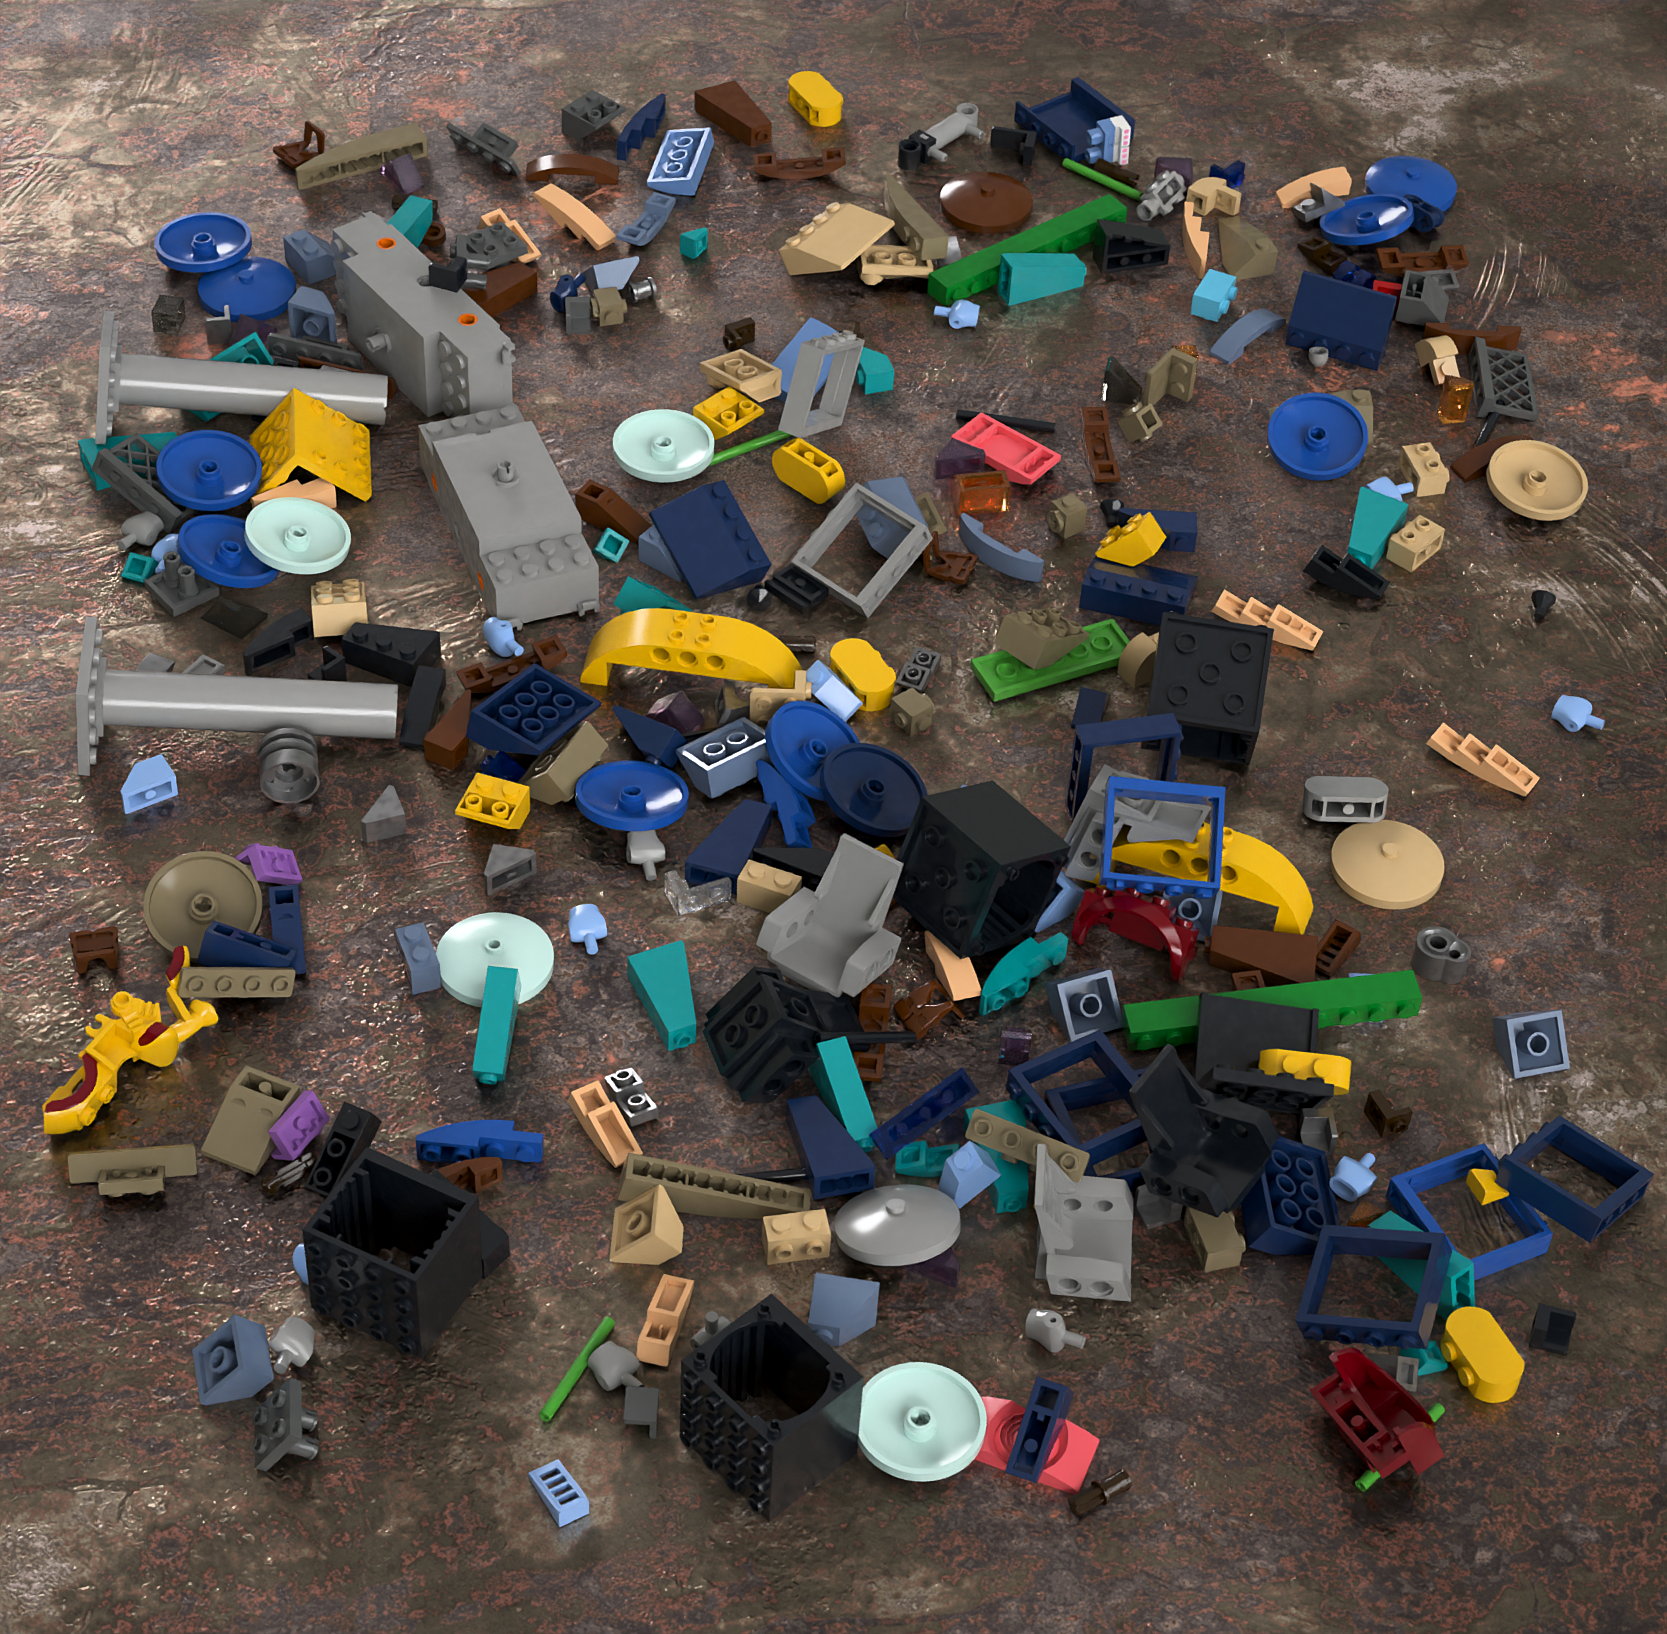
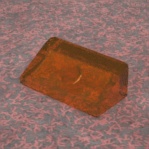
[1437,375,1475,424]

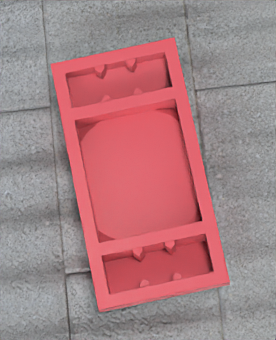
[951,412,1061,484]
[974,1397,1099,1495]

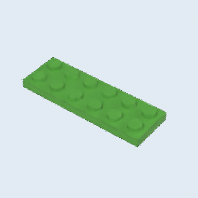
[970,618,1130,702]

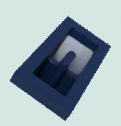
[1071,687,1111,729]

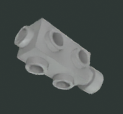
[1136,170,1187,221]

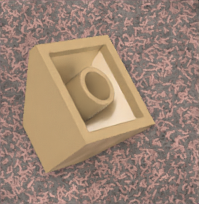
[610,1184,684,1265]

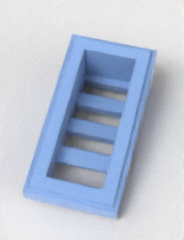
[528,1459,589,1527]

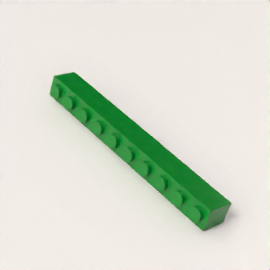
[927,194,1127,307]
[1121,970,1422,1051]

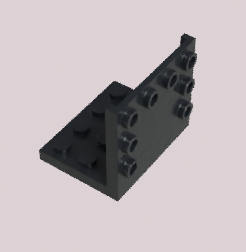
[1193,992,1334,1115]

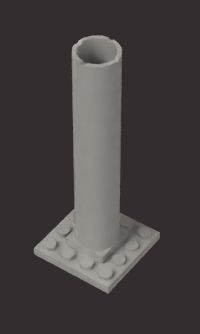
[95,311,388,445]
[76,616,398,776]

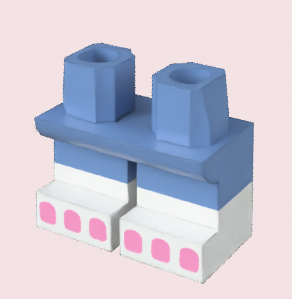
[1085,115,1131,165]

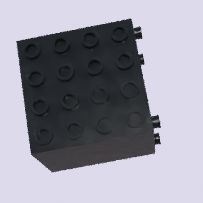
[1141,611,1274,765]
[892,780,1071,959]
[302,1147,483,1359]
[679,1294,864,1522]

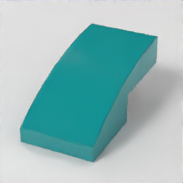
[895,1140,961,1177]

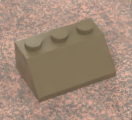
[517,721,608,805]

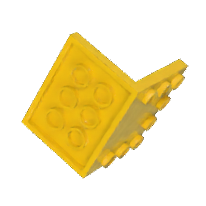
[250,388,372,503]

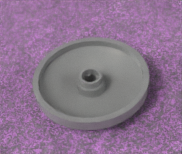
[834,1184,961,1266]

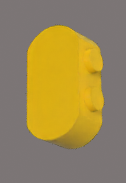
[788,71,843,127]
[772,437,845,504]
[830,638,896,711]
[1259,1049,1351,1095]
[1440,1307,1525,1403]

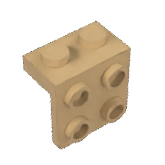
[750,670,812,731]

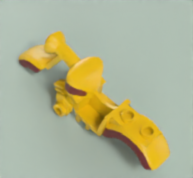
[42,946,219,1134]

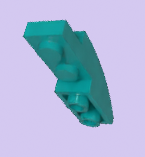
[979,932,1068,1016]

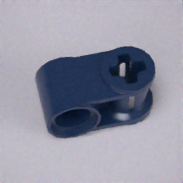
[1403,194,1444,233]

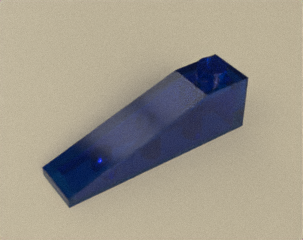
[869,1067,979,1160]

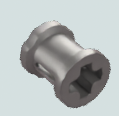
[626,277,657,303]

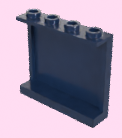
[1014,77,1135,162]

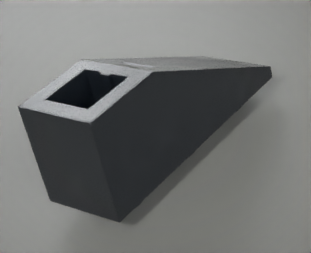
[752,848,834,892]
[304,1101,382,1197]

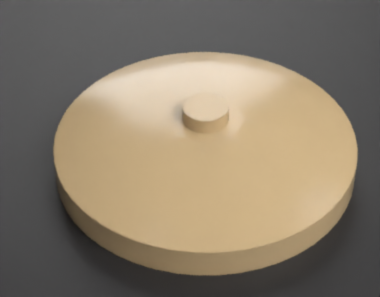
[1487,440,1588,521]
[1330,820,1444,909]

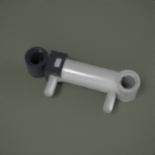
[897,103,984,171]

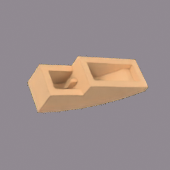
[1276,166,1352,209]
[478,208,541,264]
[251,477,337,510]
[925,931,982,1001]
[568,1080,643,1168]
[636,1274,694,1367]

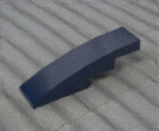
[617,93,666,161]

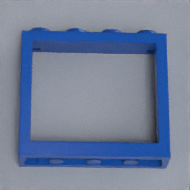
[1099,776,1225,899]
[1386,1143,1553,1281]

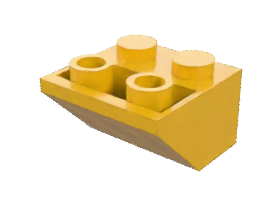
[693,386,764,441]
[1095,512,1166,567]
[455,773,530,829]

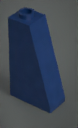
[685,799,772,895]
[786,1095,875,1199]

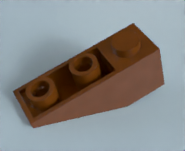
[575,480,652,545]
[423,689,472,771]

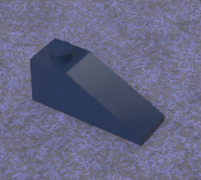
[1117,508,1198,552]
[612,705,688,770]
[197,920,298,967]
[1005,1377,1074,1484]

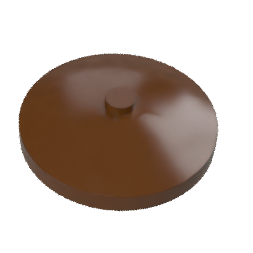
[940,171,1033,234]

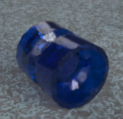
[1333,260,1377,289]

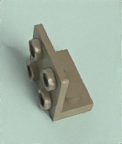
[1142,348,1198,406]

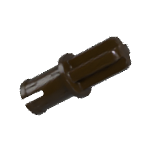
[1094,158,1139,188]
[1068,1469,1132,1515]

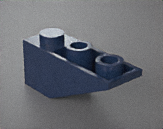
[268,884,306,974]

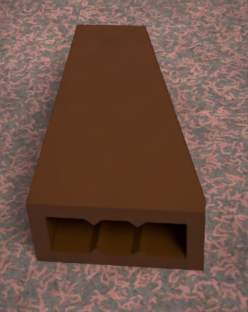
[694,80,772,147]
[462,262,537,317]
[1204,925,1318,987]

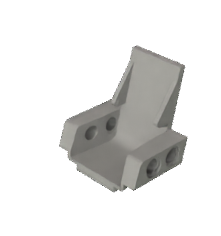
[1064,764,1211,881]
[756,833,904,997]
[1034,1144,1134,1302]

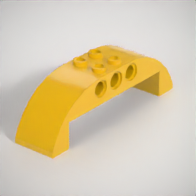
[580,608,802,689]
[1080,822,1314,935]

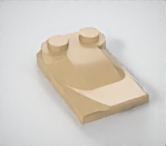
[857,244,939,285]
[700,349,782,402]

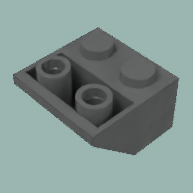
[561,90,626,141]
[1395,270,1449,326]

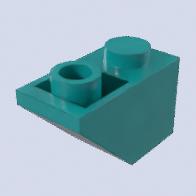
[855,347,894,394]

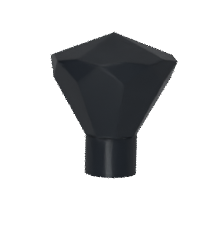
[1100,499,1124,528]
[747,585,772,611]
[1531,590,1556,620]

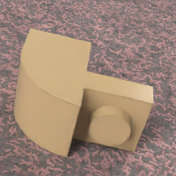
[1186,177,1242,216]
[1415,335,1460,386]
[1117,632,1159,689]

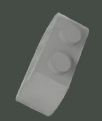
[1302,776,1389,823]

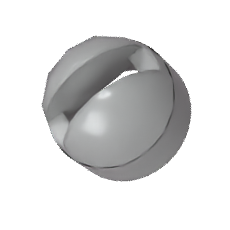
[1309,347,1329,367]

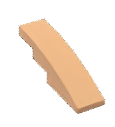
[533,183,616,251]
[1182,202,1209,279]
[1211,589,1323,651]
[1426,723,1540,797]

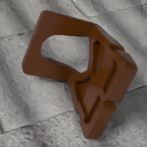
[273,121,325,169]
[922,531,978,585]
[69,926,118,974]
[893,980,966,1040]

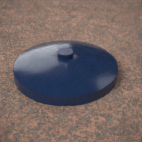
[820,743,928,837]

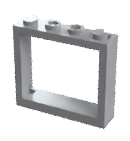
[778,330,865,438]
[791,482,933,618]

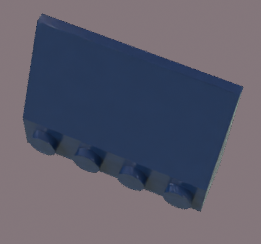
[1285,270,1397,371]
[649,480,772,600]
[1079,555,1198,626]
[466,663,602,755]
[1240,1136,1341,1255]

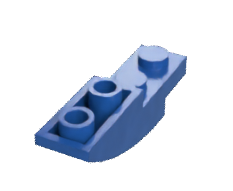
[756,759,816,848]
[416,1120,544,1163]

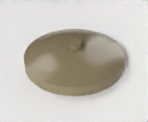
[143,851,263,963]

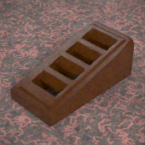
[1315,919,1361,978]

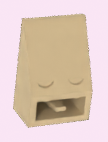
[311,579,368,637]

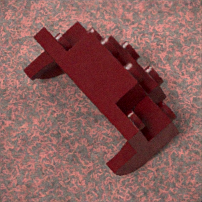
[1071,885,1200,983]
[1310,1348,1445,1479]

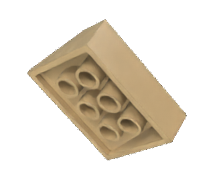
[779,202,895,275]

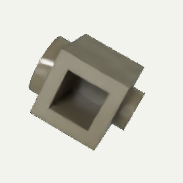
[590,287,627,327]
[1117,402,1163,442]
[1046,493,1087,539]
[890,687,936,737]

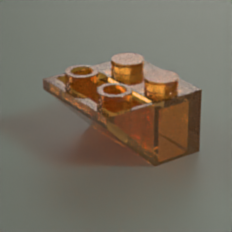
[948,470,1011,515]

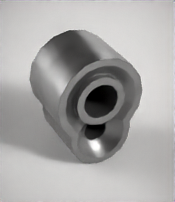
[1411,927,1471,984]

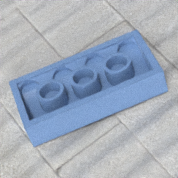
[647,128,714,195]
[772,317,839,402]

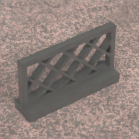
[1467,337,1538,421]
[92,433,199,534]

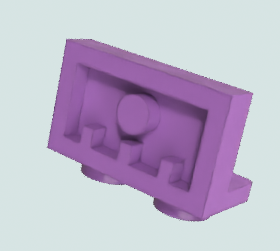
[235,843,303,885]
[268,1090,330,1161]

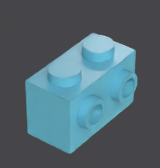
[1190,269,1238,322]

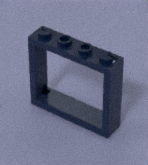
[1065,713,1184,823]
[1005,1030,1148,1168]
[1044,1068,1147,1192]
[1494,1115,1654,1243]
[1295,1225,1452,1350]

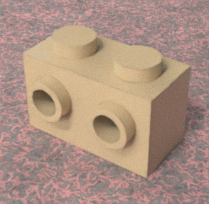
[1398,442,1450,497]
[1386,515,1445,572]
[737,860,802,913]
[762,1209,831,1265]

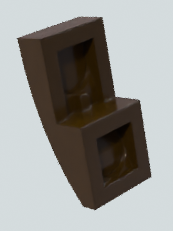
[1297,236,1348,274]

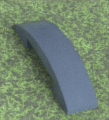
[616,192,676,246]
[1209,309,1287,365]
[959,513,1044,582]

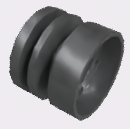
[258,728,320,804]

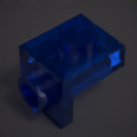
[1209,160,1245,189]
[478,751,526,783]

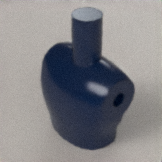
[550,273,586,313]

